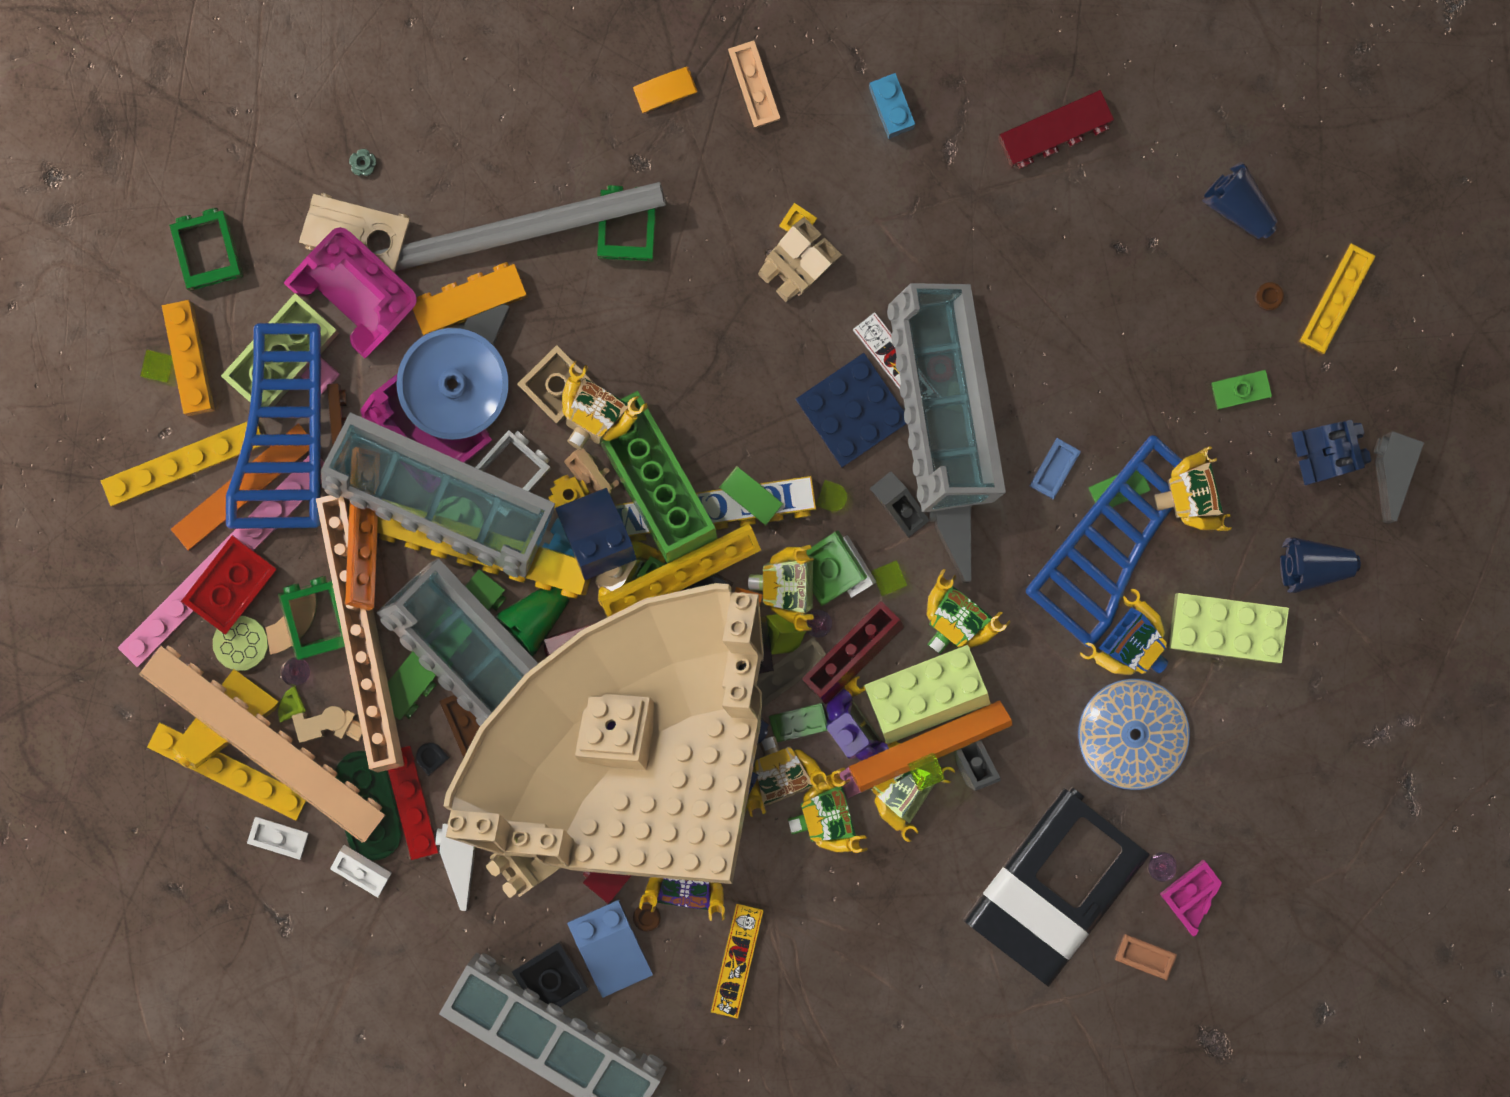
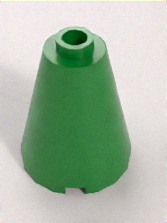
[495,586,570,656]

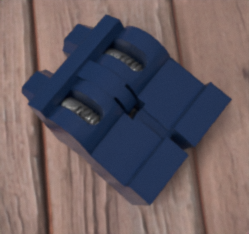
[1291,420,1371,485]

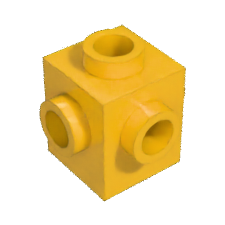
[548,475,590,511]

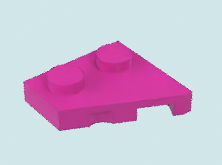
[1160,860,1222,937]

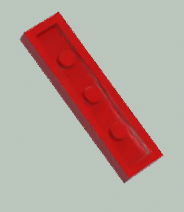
[388,745,439,860]

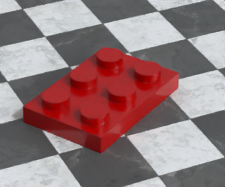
[181,535,277,635]

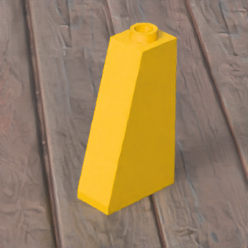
[173,669,279,769]

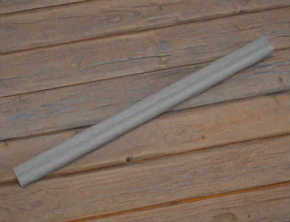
[372,182,666,271]

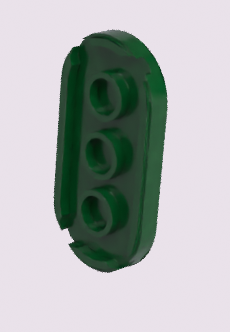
[335,751,403,860]

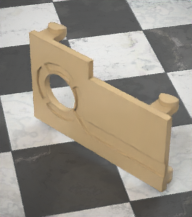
[299,193,410,273]

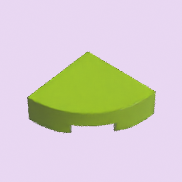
[278,686,306,723]

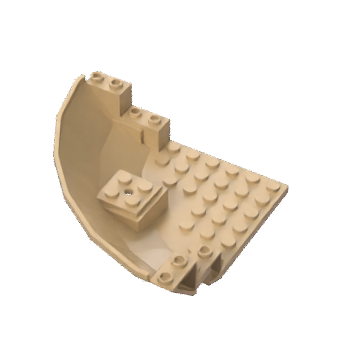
[443,583,764,884]

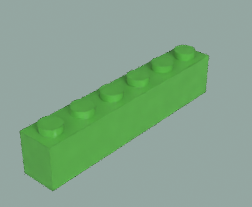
[388,569,507,720]

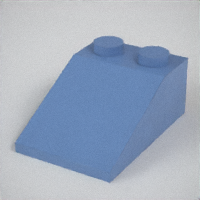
[567,899,653,998]

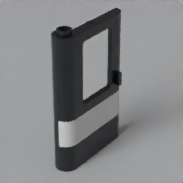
[963,787,1150,987]

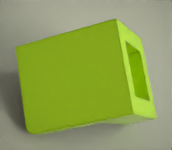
[766,614,806,654]

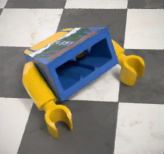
[1080,589,1168,675]

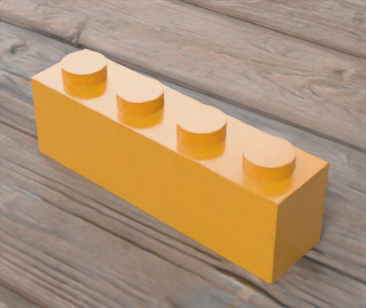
[413,262,528,336]
[161,300,215,416]

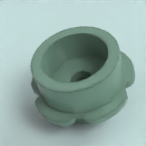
[349,149,376,176]

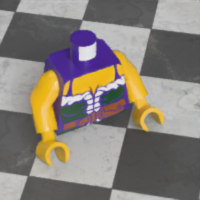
[639,877,725,921]

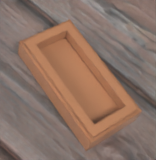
[1114,934,1177,980]

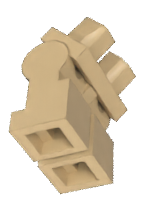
[758,217,842,302]
[292,706,363,743]
[486,835,560,898]

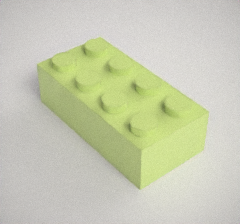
[221,293,339,407]
[1168,593,1289,663]
[864,645,990,744]

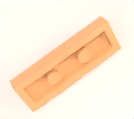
[728,40,780,129]

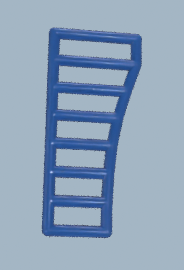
[226,323,321,529]
[1026,435,1182,648]

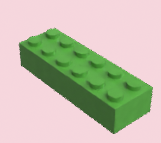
[601,391,717,564]

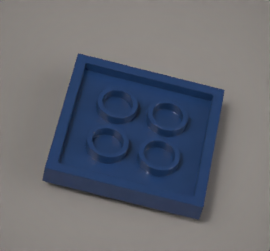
[795,353,907,468]

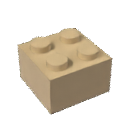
[518,345,595,426]

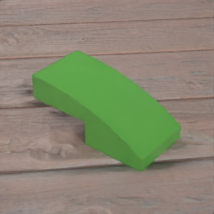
[719,466,783,525]

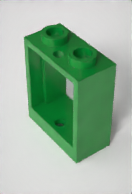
[597,185,656,262]
[169,208,243,292]
[278,576,345,660]

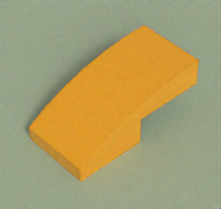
[633,66,698,113]

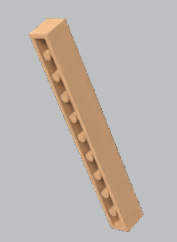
[316,495,404,772]
[139,646,385,842]

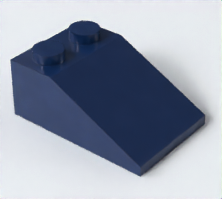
[555,488,637,580]

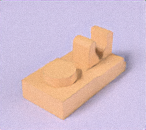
[564,448,619,494]

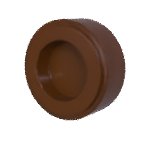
[1255,282,1284,311]
[633,903,661,932]

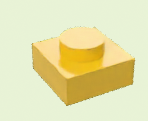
[779,203,817,232]

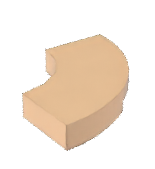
[265,593,317,655]

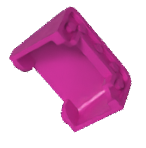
[284,227,416,359]
[360,373,492,493]

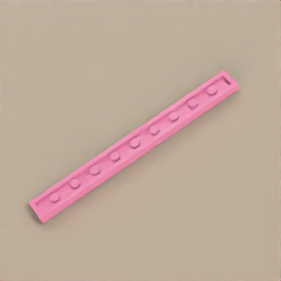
[118,456,330,667]

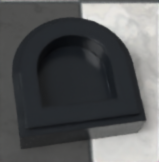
[416,743,450,776]

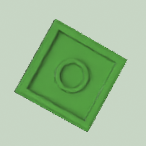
[807,530,867,606]

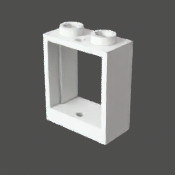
[475,430,551,518]

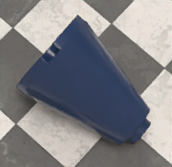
[1202,162,1278,239]
[1280,537,1361,593]

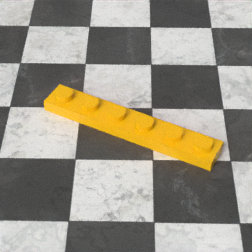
[100,421,262,507]
[599,524,761,617]
[147,722,307,821]

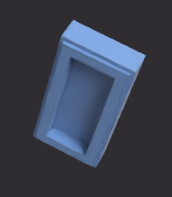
[1029,438,1081,500]

